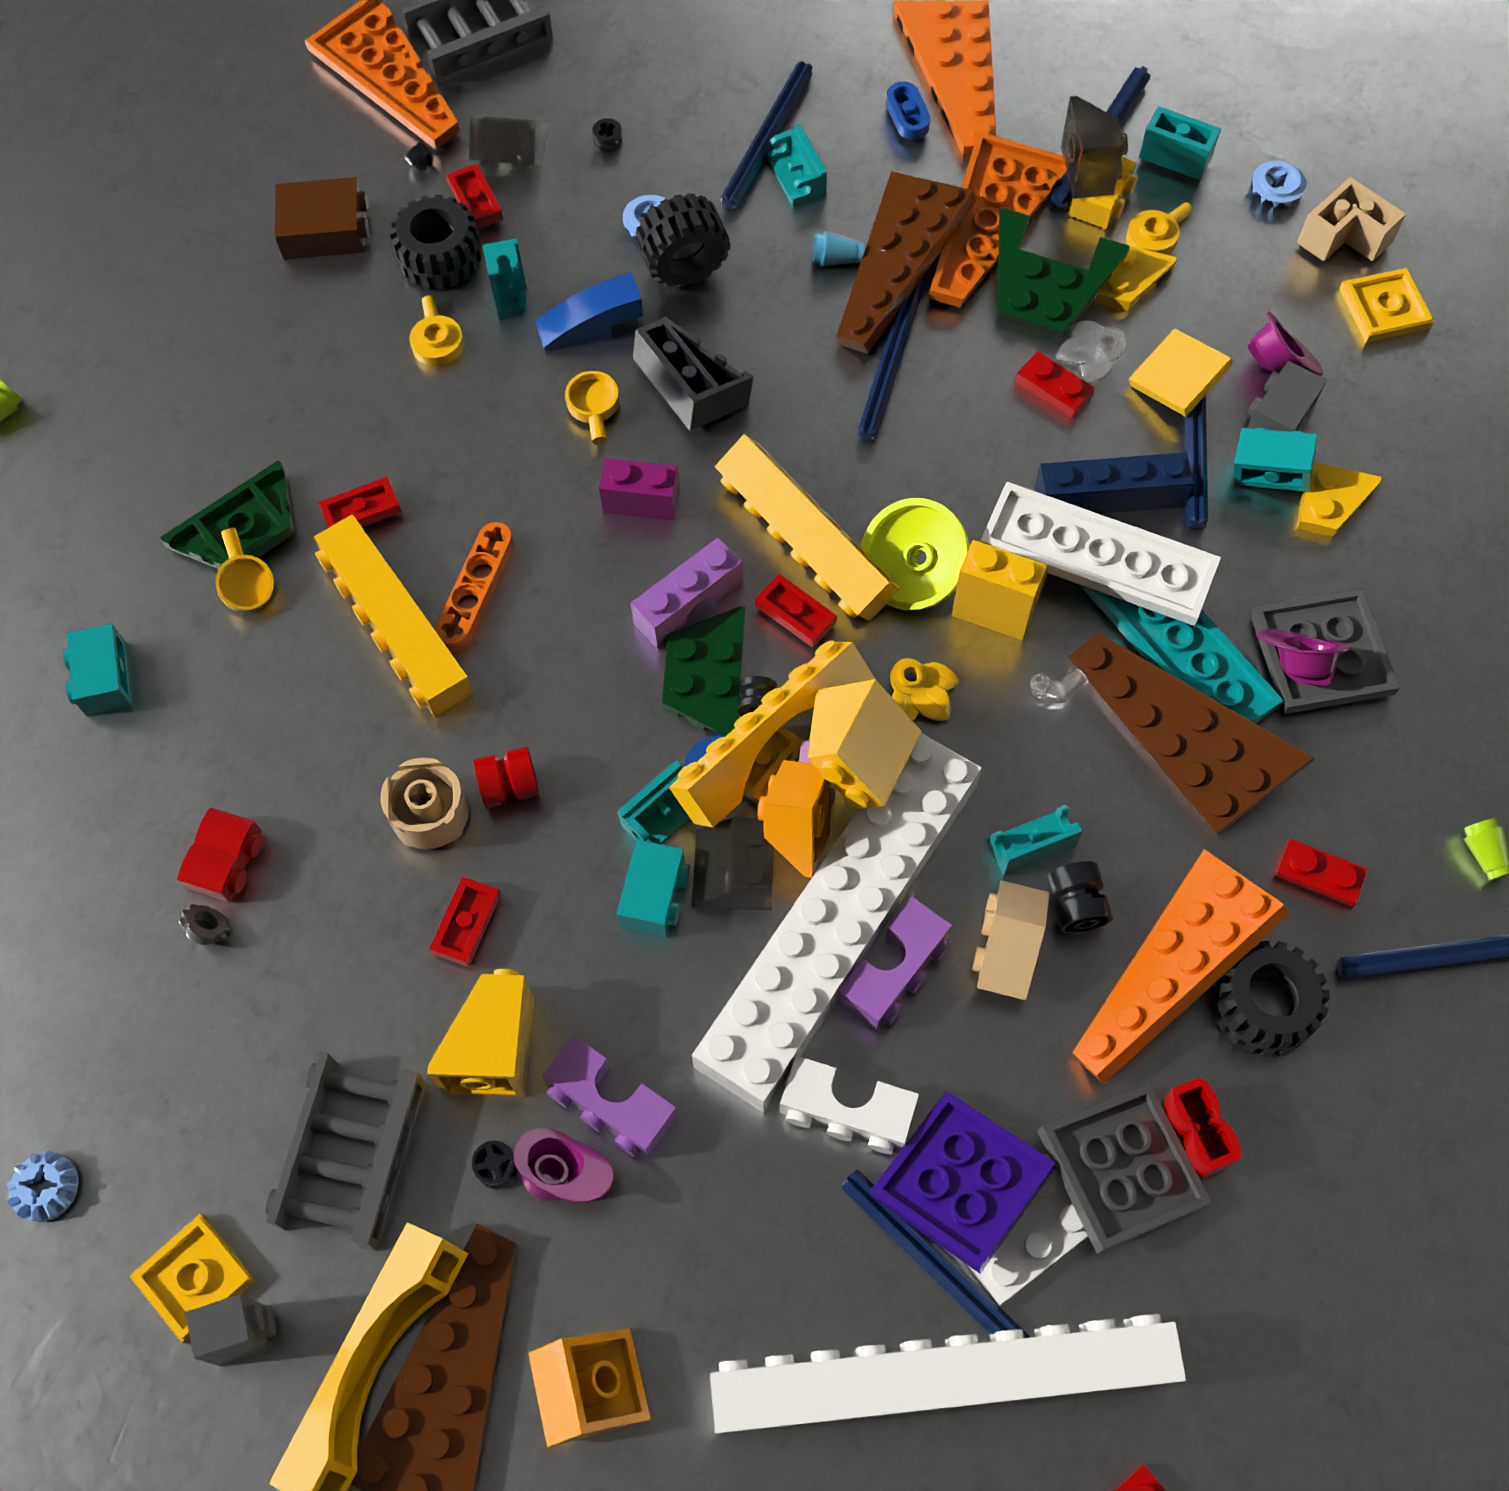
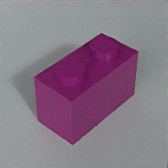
[599,458,680,520]

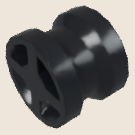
[738,676,777,716]
[471,1140,519,1190]

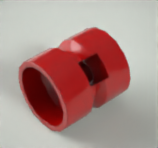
[473,746,540,808]

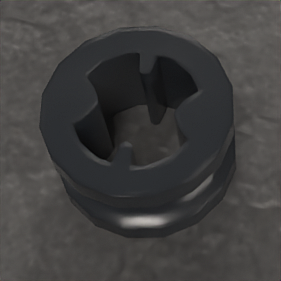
[592,118,623,152]

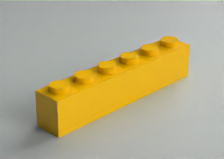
[715,434,901,621]
[314,514,474,717]

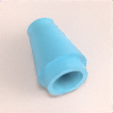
[812,231,863,266]

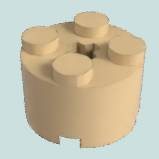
[380,757,469,849]

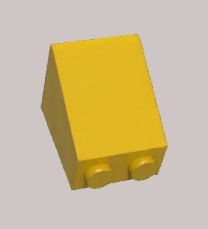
[951,540,1047,641]
[807,679,922,809]
[427,969,535,1097]

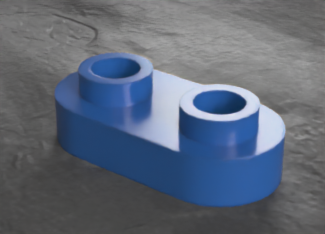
[886,81,930,140]

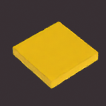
[1339,267,1435,343]
[1129,328,1232,417]
[129,1214,257,1344]

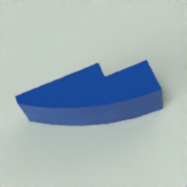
[535,272,644,352]

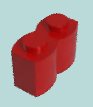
[177,807,263,902]
[1162,1077,1241,1180]

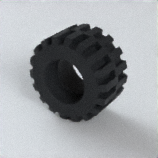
[636,193,731,287]
[390,195,482,290]
[1211,940,1330,1056]

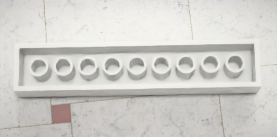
[692,733,982,1113]
[710,1314,1186,1433]

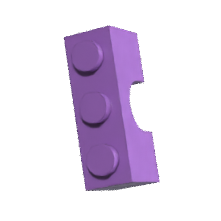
[631,537,743,649]
[837,897,952,1032]
[542,1035,678,1158]

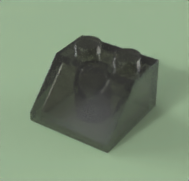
[1061,96,1128,199]
[469,116,549,171]
[691,817,775,911]

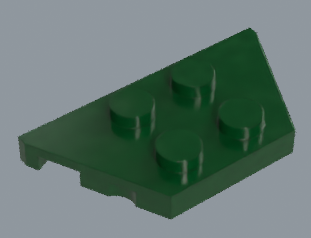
[160,460,294,569]
[662,606,745,737]

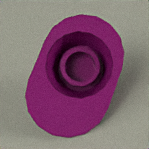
[1247,311,1323,375]
[1256,629,1351,686]
[514,1128,613,1203]

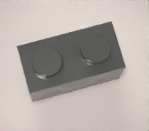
[1247,361,1327,432]
[185,1294,276,1366]

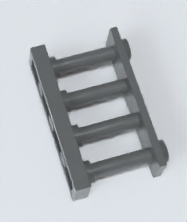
[402,0,553,84]
[265,1052,426,1251]

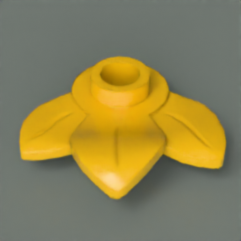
[889,658,959,721]

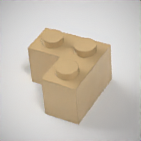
[1297,176,1406,261]
[972,880,1049,1000]

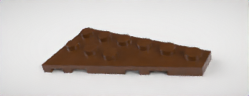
[836,171,977,354]
[1068,633,1314,835]
[350,1224,518,1491]

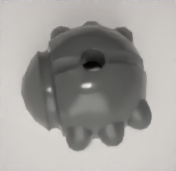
[179,904,230,945]

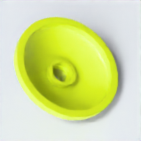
[860,498,969,611]

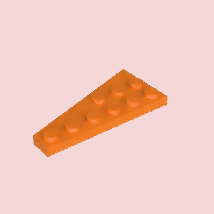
[305,0,460,149]
[893,0,996,156]
[928,131,1074,308]
[1072,849,1290,1084]

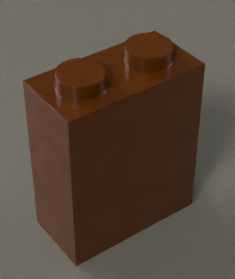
[275,177,369,260]

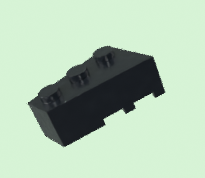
[633,317,754,431]

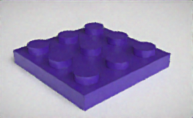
[870,1091,1055,1274]

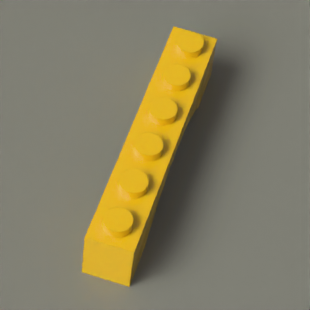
[669,641,875,828]
[269,1223,468,1491]

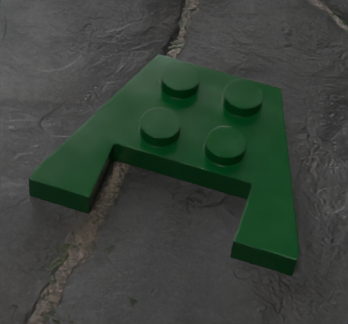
[997,207,1130,336]

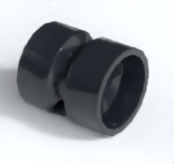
[1046,861,1113,934]

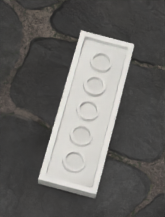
[980,481,1221,626]

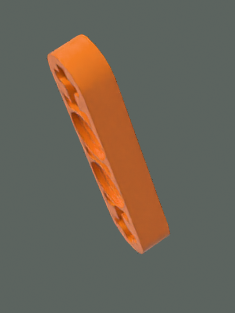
[435,522,514,653]

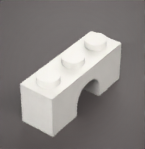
[780,1055,919,1154]

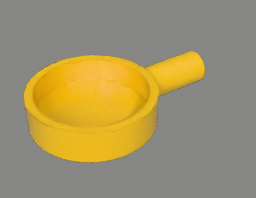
[1126,202,1193,255]
[410,295,464,366]
[565,371,619,445]
[215,528,274,612]

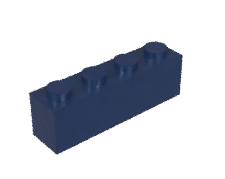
[1035,452,1194,514]

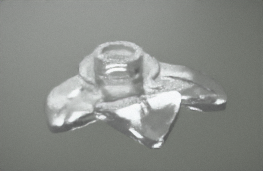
[1056,320,1127,384]

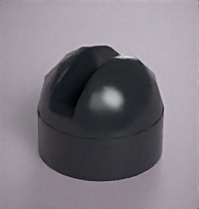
[404,141,433,171]

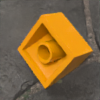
[758,760,830,878]
[528,1328,651,1447]

